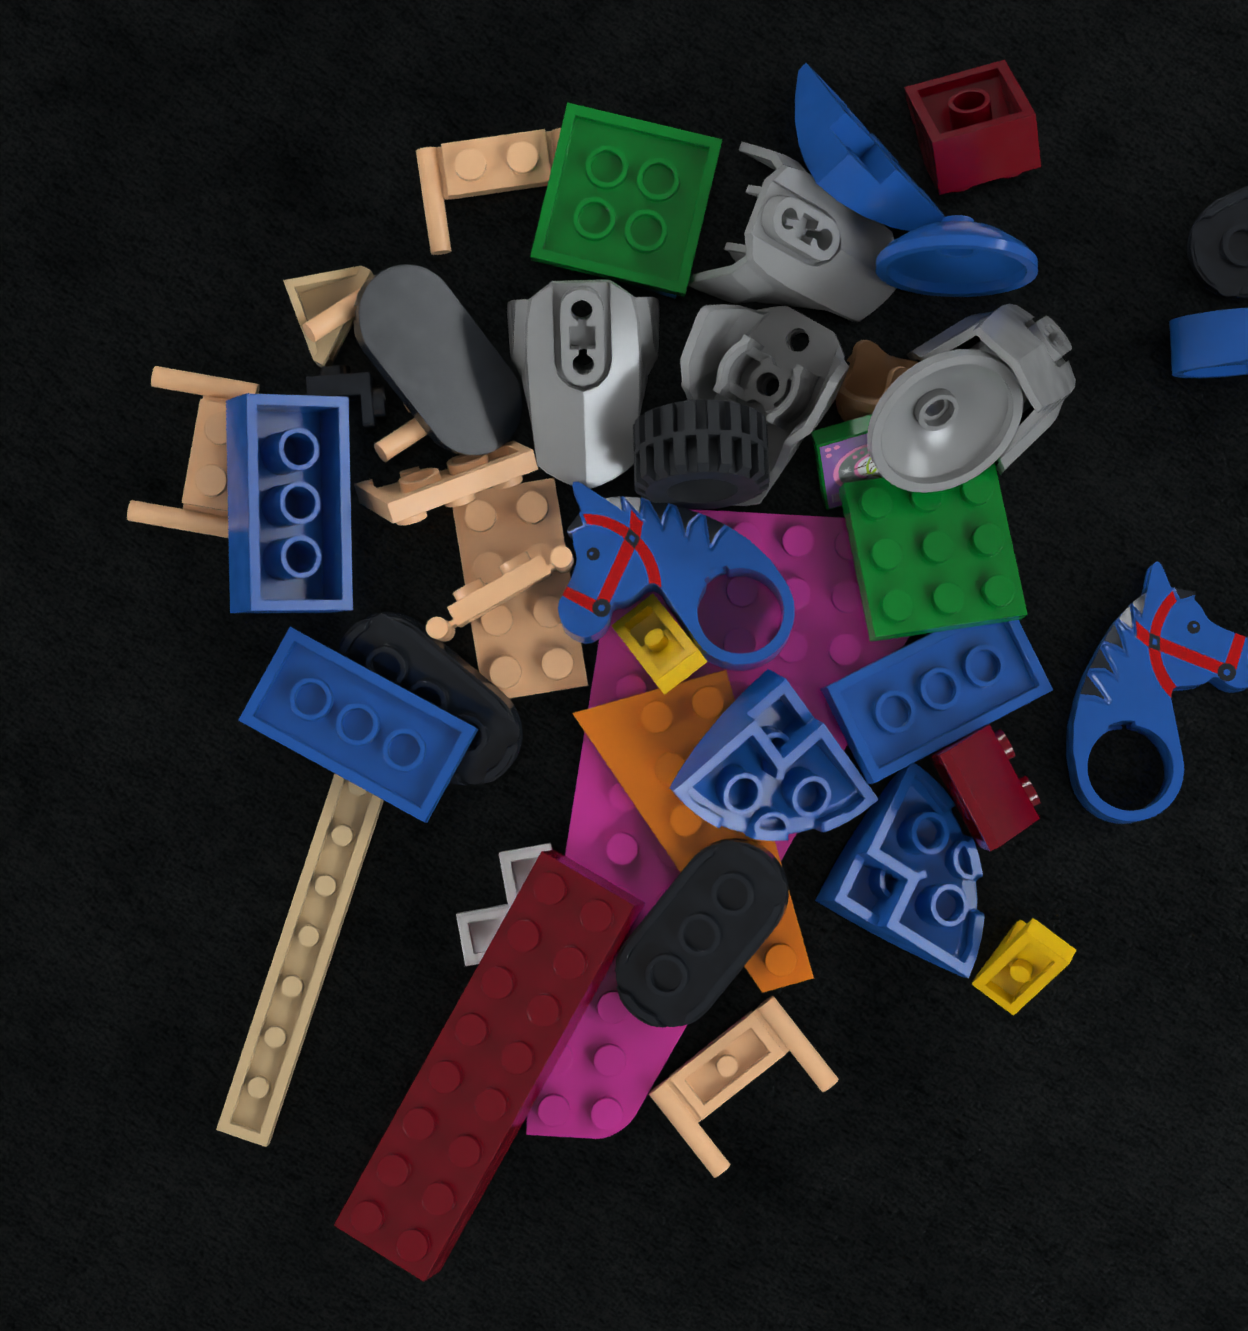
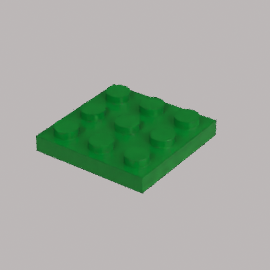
[530,102,722,297]
[839,462,1028,642]

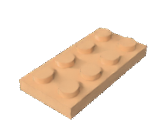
[453,478,588,699]

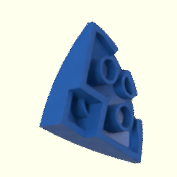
[795,63,946,231]
[669,669,879,841]
[815,763,985,978]

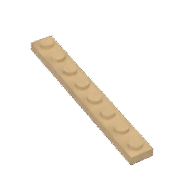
[216,774,384,1147]

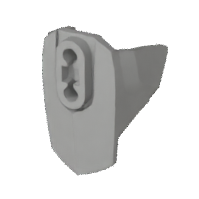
[688,142,897,322]
[507,280,660,489]
[680,304,850,506]
[907,304,1076,475]

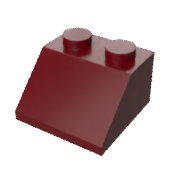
[904,60,1041,195]
[928,724,1041,851]

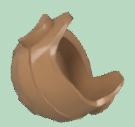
[835,340,918,422]

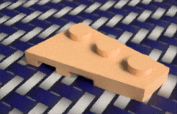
[354,441,538,525]

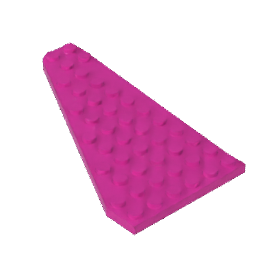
[526,509,909,1139]

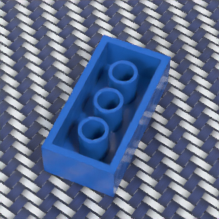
[226,393,353,613]

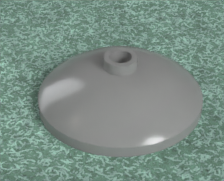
[867,349,1023,493]

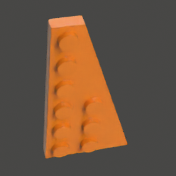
[572,670,814,993]

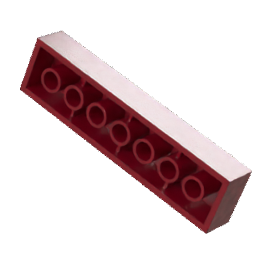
[334,850,645,1282]

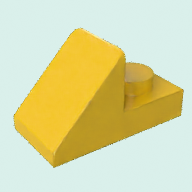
[611,594,707,695]
[972,918,1076,1016]

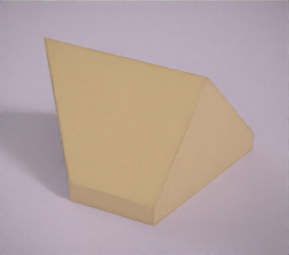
[283,266,373,367]

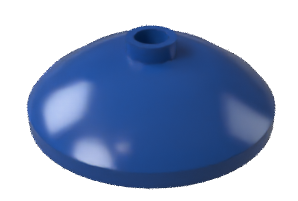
[876,215,1038,297]

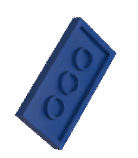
[821,620,1053,784]
[238,627,478,823]

